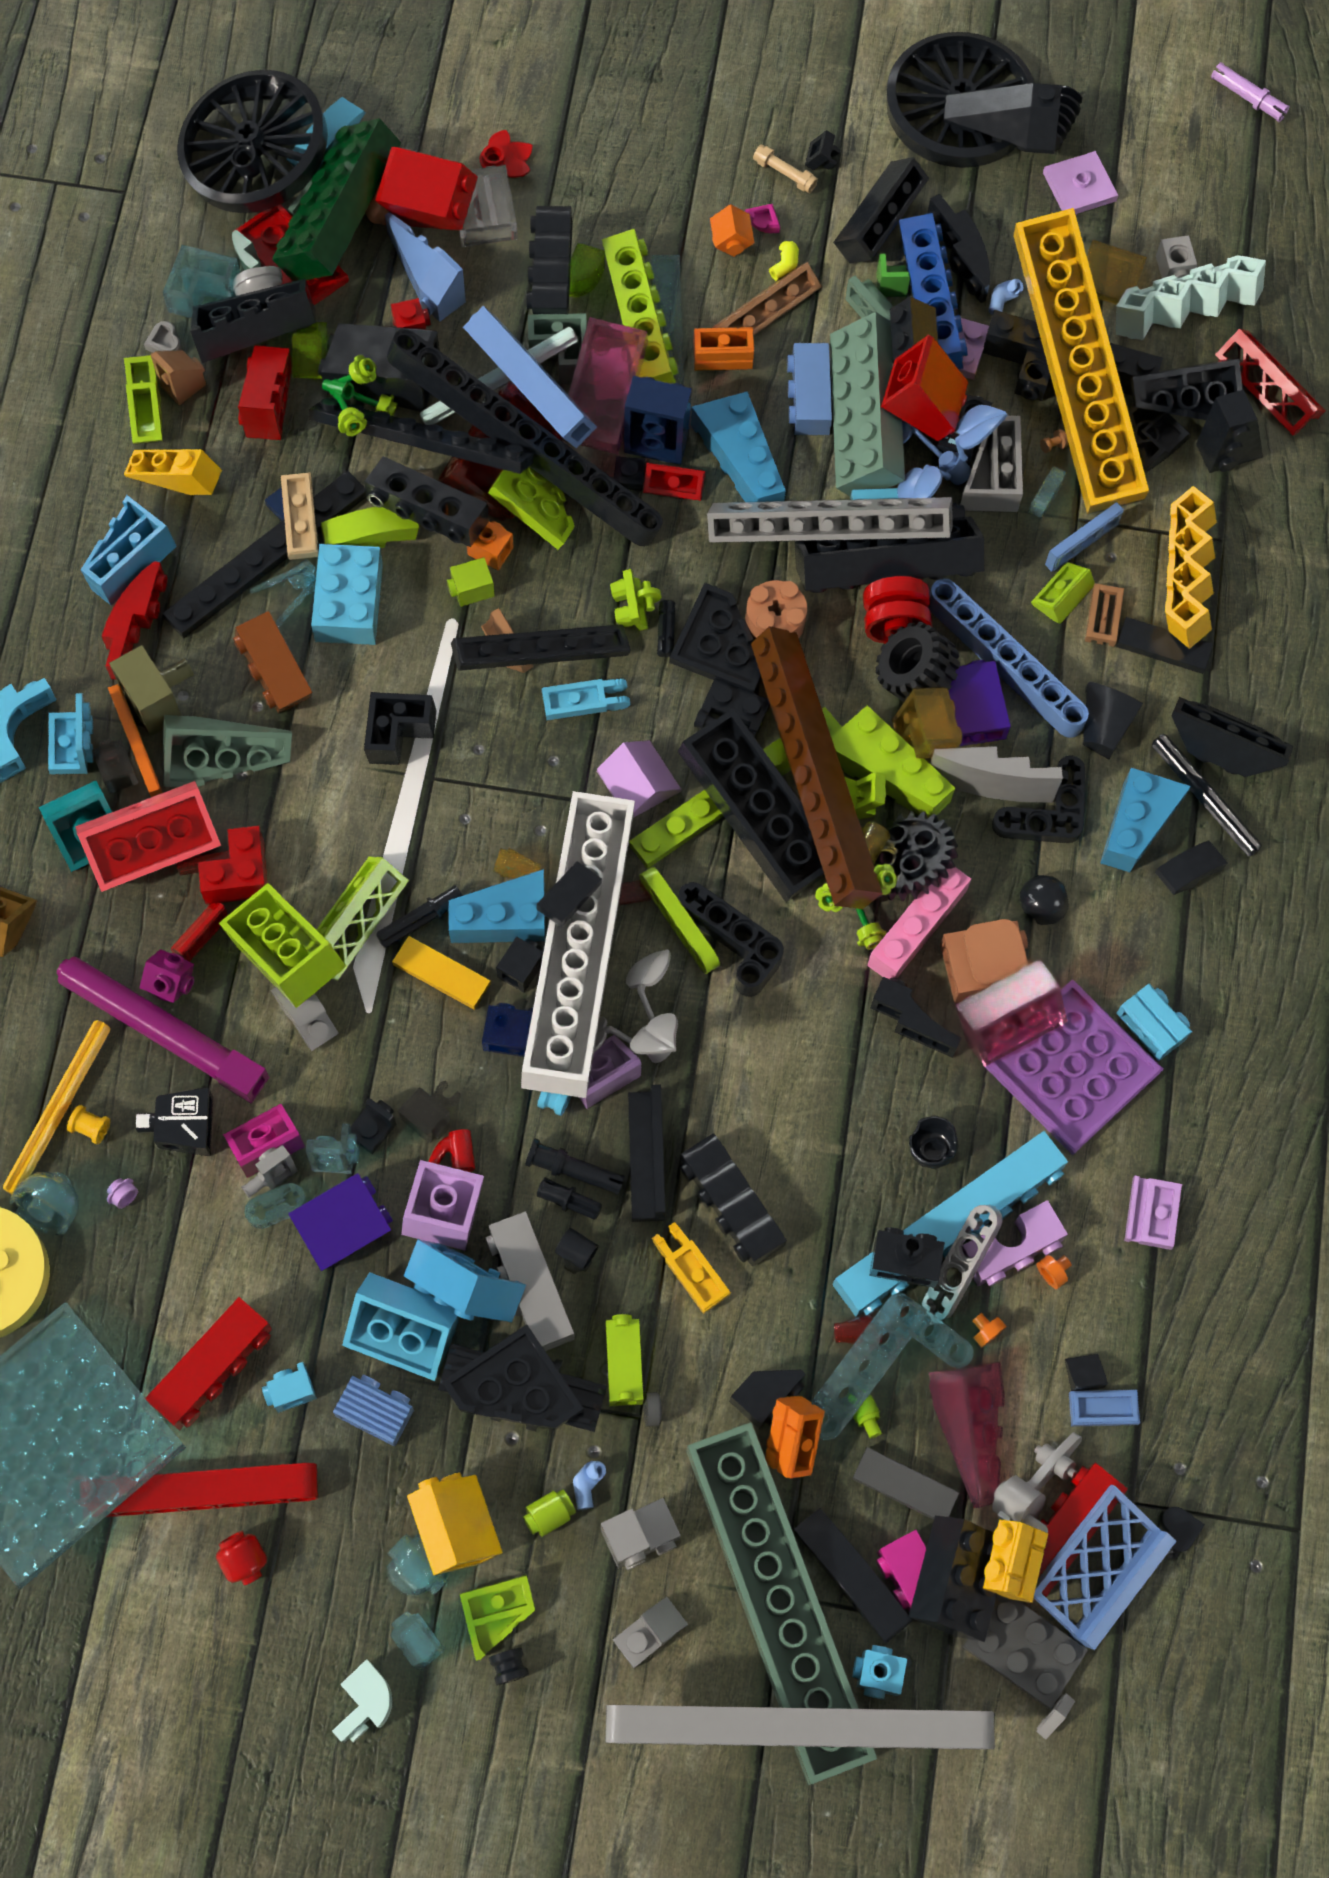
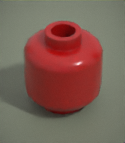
[215,1530,267,1586]

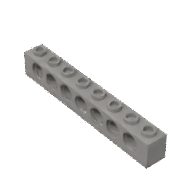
[707,497,953,542]

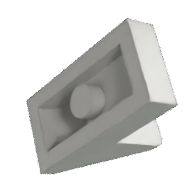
[613,1597,688,1669]

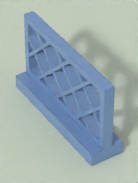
[1034,1485,1176,1650]

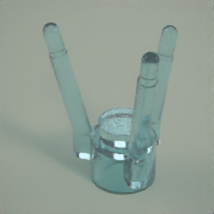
[250,560,317,628]

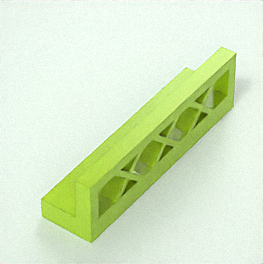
[316,856,409,981]

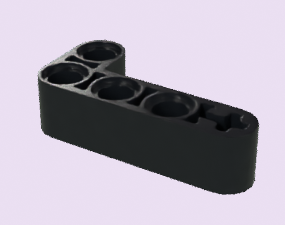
[678,882,784,997]

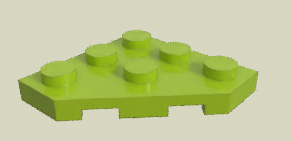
[488,467,575,550]

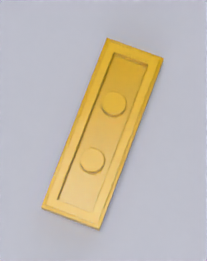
[392,936,491,1010]

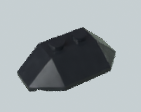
[1171,697,1294,777]

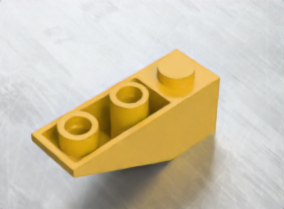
[124,449,222,495]

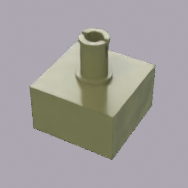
[109,645,194,736]

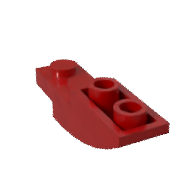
[101,561,168,680]

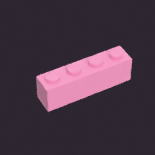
[867,867,971,979]

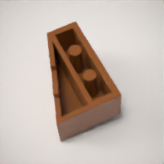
[233,611,313,713]

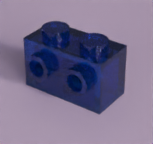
[482,1003,533,1057]

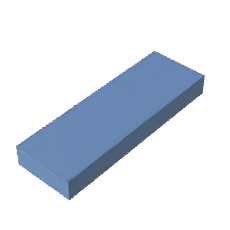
[1045,502,1124,572]

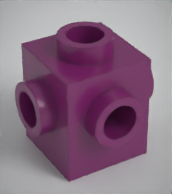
[139,949,194,1003]

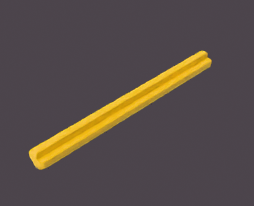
[3,1020,110,1196]

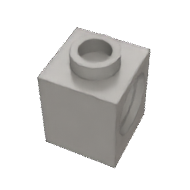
[1155,235,1197,278]

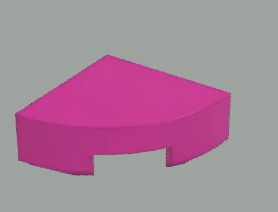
[745,204,780,233]

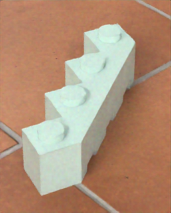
[1116,255,1266,340]

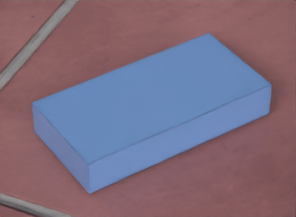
[1069,1390,1140,1427]

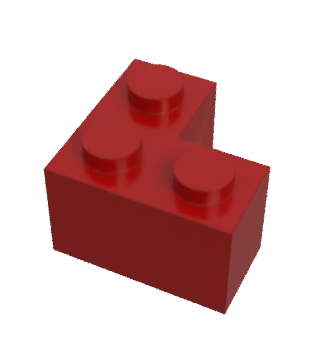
[198,826,268,905]

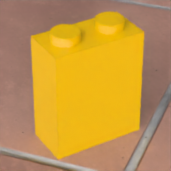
[407,1472,503,1575]

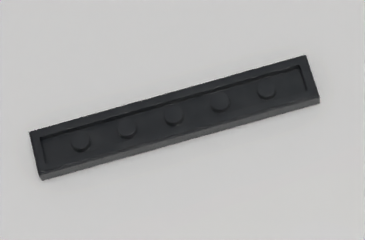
[451,624,631,671]

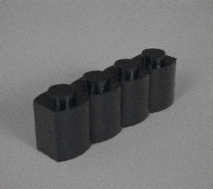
[527,206,573,314]
[679,1133,787,1267]

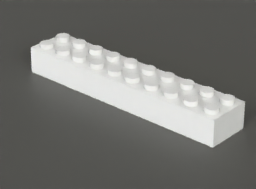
[521,791,635,1098]

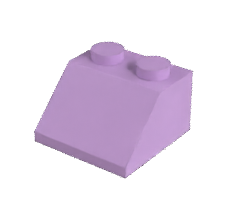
[401,1160,484,1250]

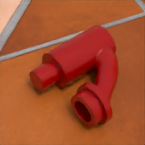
[428,1129,475,1172]

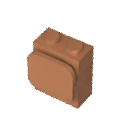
[940,919,1035,1003]

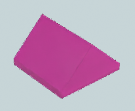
[223,1104,305,1178]

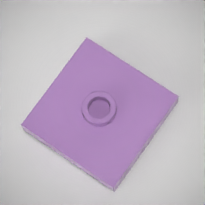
[1043,151,1118,214]

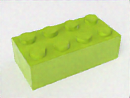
[219,883,347,1008]

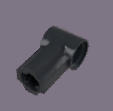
[555,1227,599,1274]

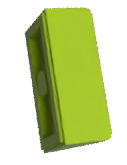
[1031,562,1095,624]

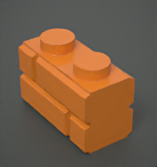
[693,327,754,371]
[765,1396,825,1479]

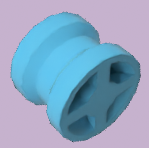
[537,1091,571,1116]

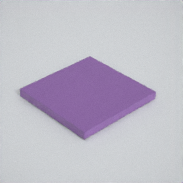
[982,979,1163,1155]

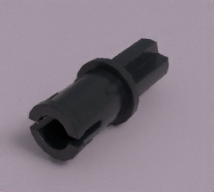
[537,1177,602,1219]

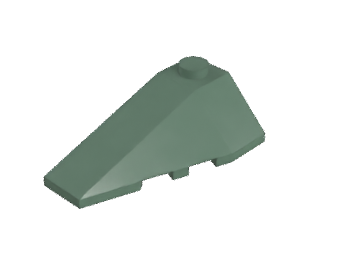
[163,715,292,787]

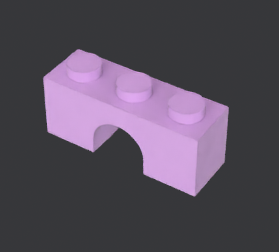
[962,1200,1068,1286]

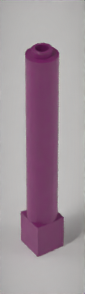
[56,956,269,1104]

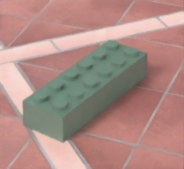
[830,311,905,497]

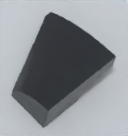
[1128,406,1191,472]
[1082,681,1143,760]

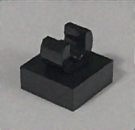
[805,130,841,171]

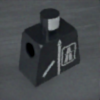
[136,1088,213,1156]

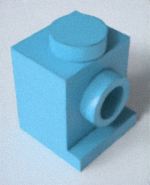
[262,1362,317,1413]

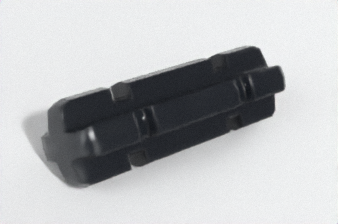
[657,600,676,658]

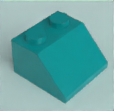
[39,780,112,872]

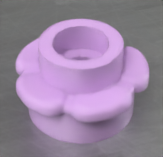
[107,1178,138,1209]

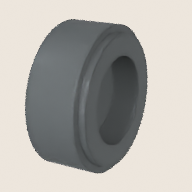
[643,1392,662,1427]

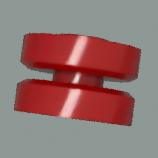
[863,576,932,644]

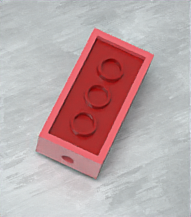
[75,781,221,892]

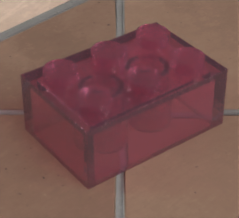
[956,960,1068,1067]

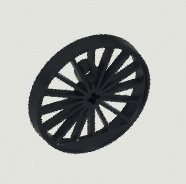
[886,32,1035,168]
[177,70,328,213]

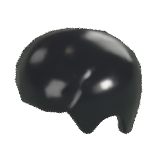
[1020,875,1069,925]
[909,1115,959,1169]

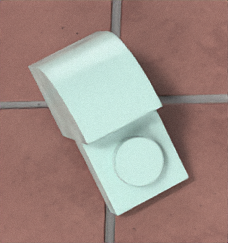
[332,1660,392,1743]

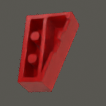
[238,345,293,440]

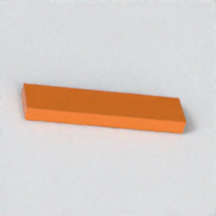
[108,684,163,797]

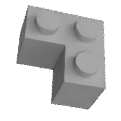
[601,1498,681,1571]

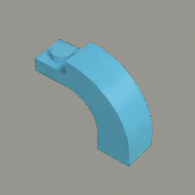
[0,678,56,783]

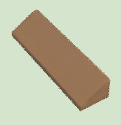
[713,262,822,336]

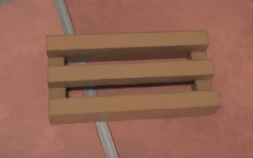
[1085,583,1124,647]

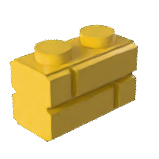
[983,1520,1048,1603]

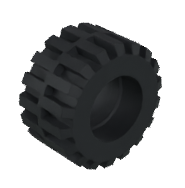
[875,622,960,707]

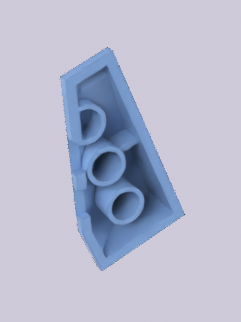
[385,212,466,322]

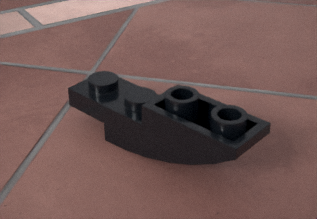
[927,194,990,303]

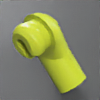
[769,241,799,281]

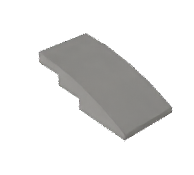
[930,746,1063,803]

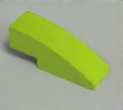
[124,355,163,444]
[321,506,419,548]

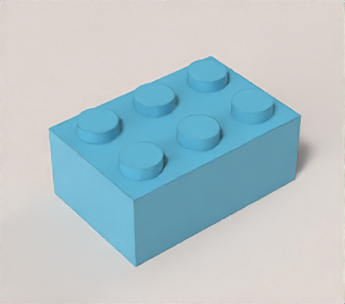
[311,544,383,645]

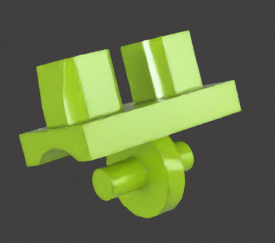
[610,569,662,631]

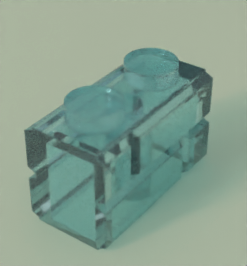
[390,1611,445,1670]

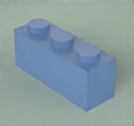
[787,343,832,435]

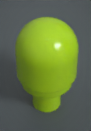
[849,1391,882,1439]

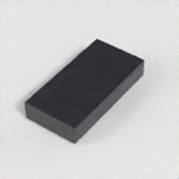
[537,861,602,927]

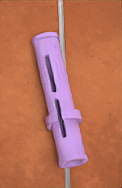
[1211,62,1290,122]

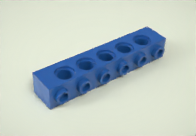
[899,213,968,369]

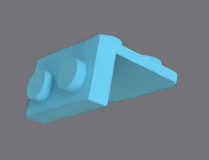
[48,693,93,774]

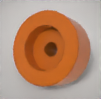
[1036,1255,1072,1290]
[972,1313,1007,1348]

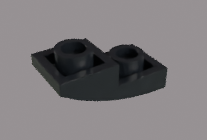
[1155,840,1228,895]

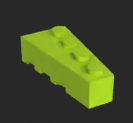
[831,705,955,818]

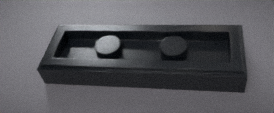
[1116,617,1213,674]

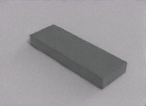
[852,1447,959,1520]

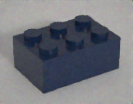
[624,376,692,465]

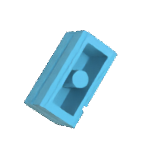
[1116,983,1192,1061]

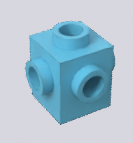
[852,1645,907,1699]

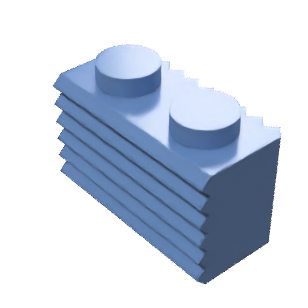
[333,1375,414,1447]

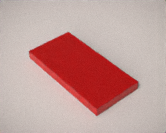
[234,204,349,305]

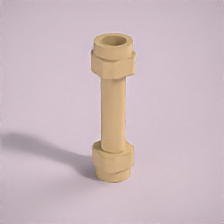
[753,144,818,194]

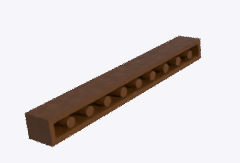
[751,626,883,909]

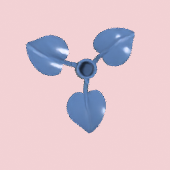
[897,405,1008,499]

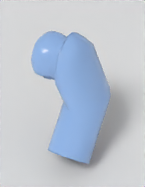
[988,279,1024,315]
[573,1461,606,1510]

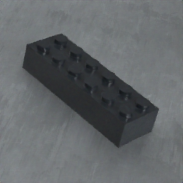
[794,516,985,593]
[678,709,825,903]

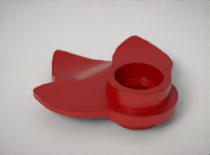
[479,130,533,178]

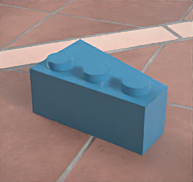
[81,495,177,606]
[1100,768,1191,872]
[404,1239,526,1322]

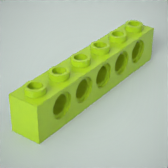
[602,229,679,384]

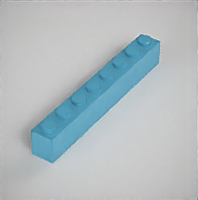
[833,1131,1068,1317]

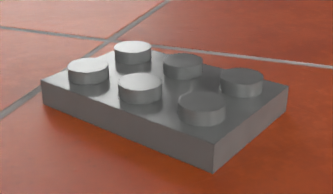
[962,1594,1088,1709]

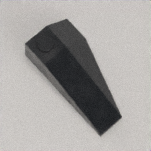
[944,83,1062,154]

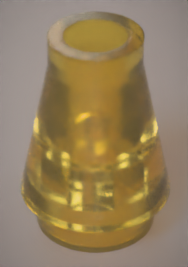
[493,848,541,879]

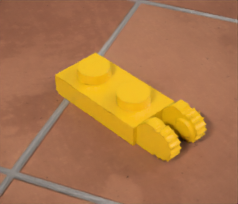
[652,1222,731,1314]

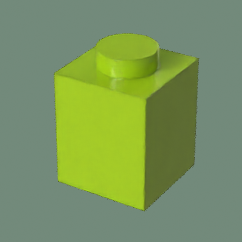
[447,557,495,607]

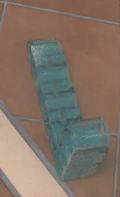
[811,1293,974,1440]

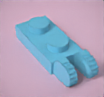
[542,679,631,720]

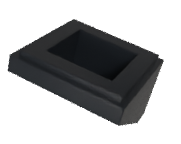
[1065,1354,1108,1391]

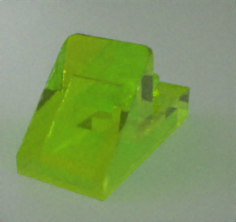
[292,322,328,379]

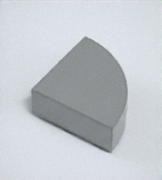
[1036,1693,1075,1740]

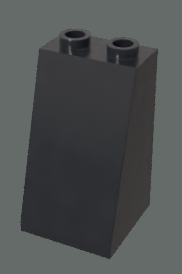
[318,323,440,412]

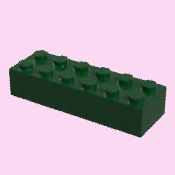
[272,118,401,281]

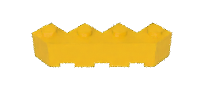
[1165,486,1217,649]

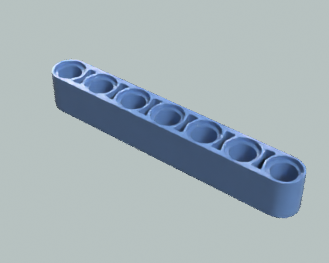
[928,578,1089,738]

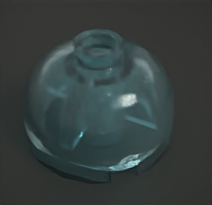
[9,1172,79,1235]

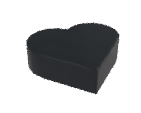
[1161,1507,1205,1553]

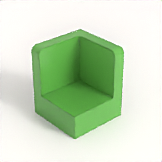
[876,253,910,297]

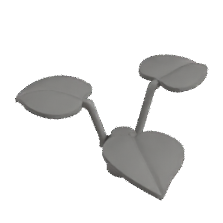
[594,949,678,1063]

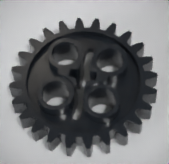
[866,811,958,901]

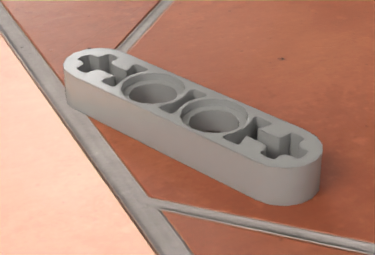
[922,1205,1003,1321]

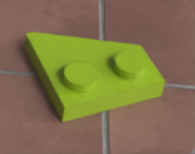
[460,1575,535,1661]

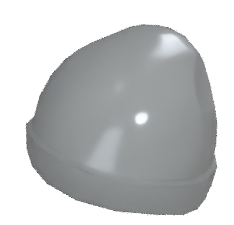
[233,266,283,296]

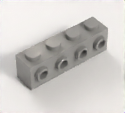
[485,1211,575,1351]

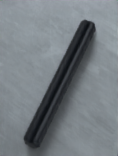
[1152,734,1262,857]

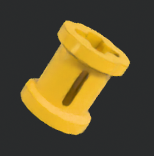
[67,1105,111,1144]

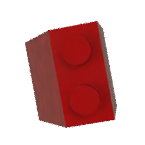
[375,147,478,231]
[881,334,968,441]

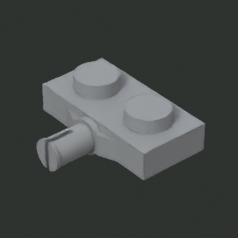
[241,1145,298,1198]

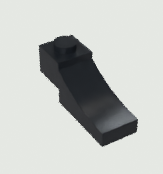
[870,977,962,1058]

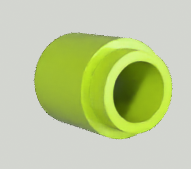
[523,1489,576,1537]

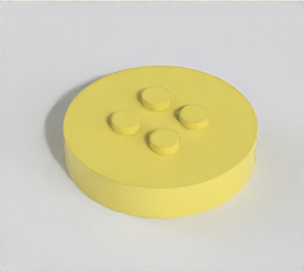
[0,1207,50,1338]

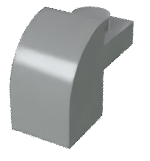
[270,987,339,1051]

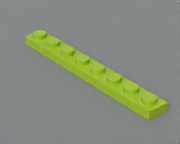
[629,707,842,869]

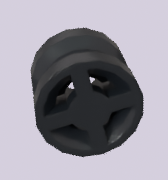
[489,1647,529,1686]

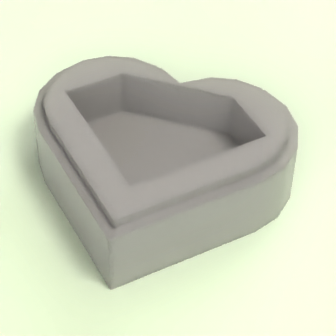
[144,321,182,353]

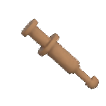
[1040,429,1068,453]

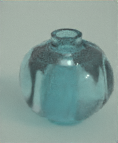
[387,1533,448,1596]

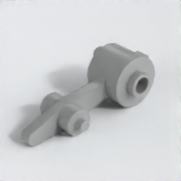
[992,1432,1082,1533]

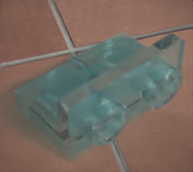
[306,1123,360,1174]

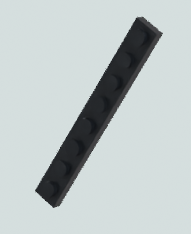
[309,398,534,474]
[163,471,366,639]

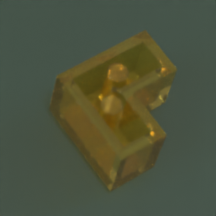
[892,688,962,758]

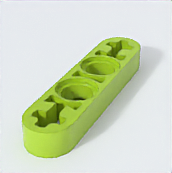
[639,866,720,974]

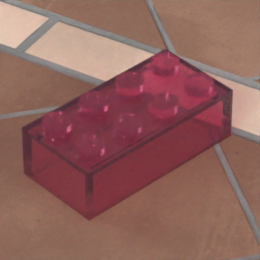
[560,317,648,455]

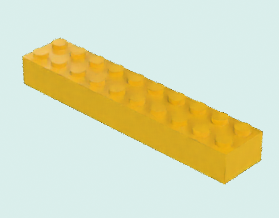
[1014,208,1149,514]

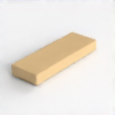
[281,472,319,560]

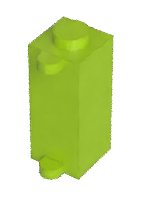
[606,1314,643,1407]

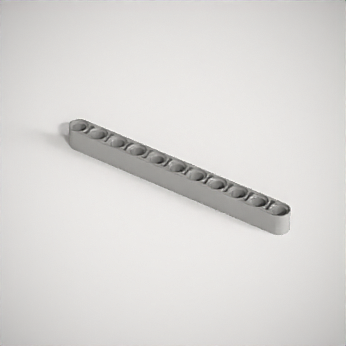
[605,1705,995,1749]

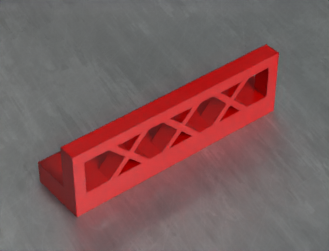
[1215,328,1326,436]

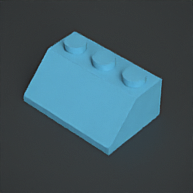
[342,1272,459,1381]

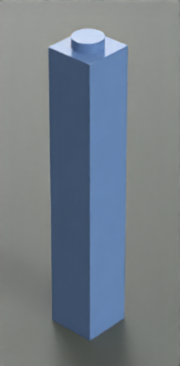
[463,306,597,448]

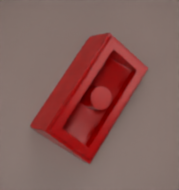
[643,463,706,501]
[171,903,228,962]

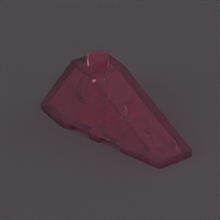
[929,1362,1005,1508]

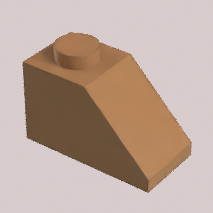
[151,350,206,405]

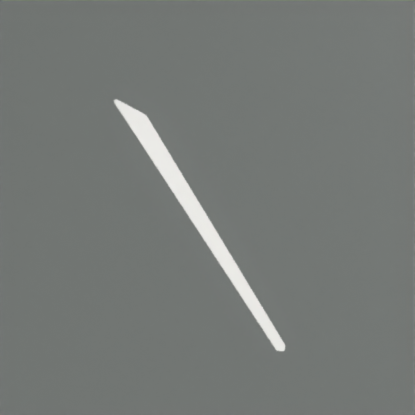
[353,618,459,1013]

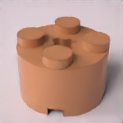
[745,580,807,641]

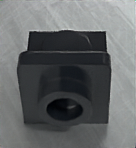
[346,1098,397,1155]

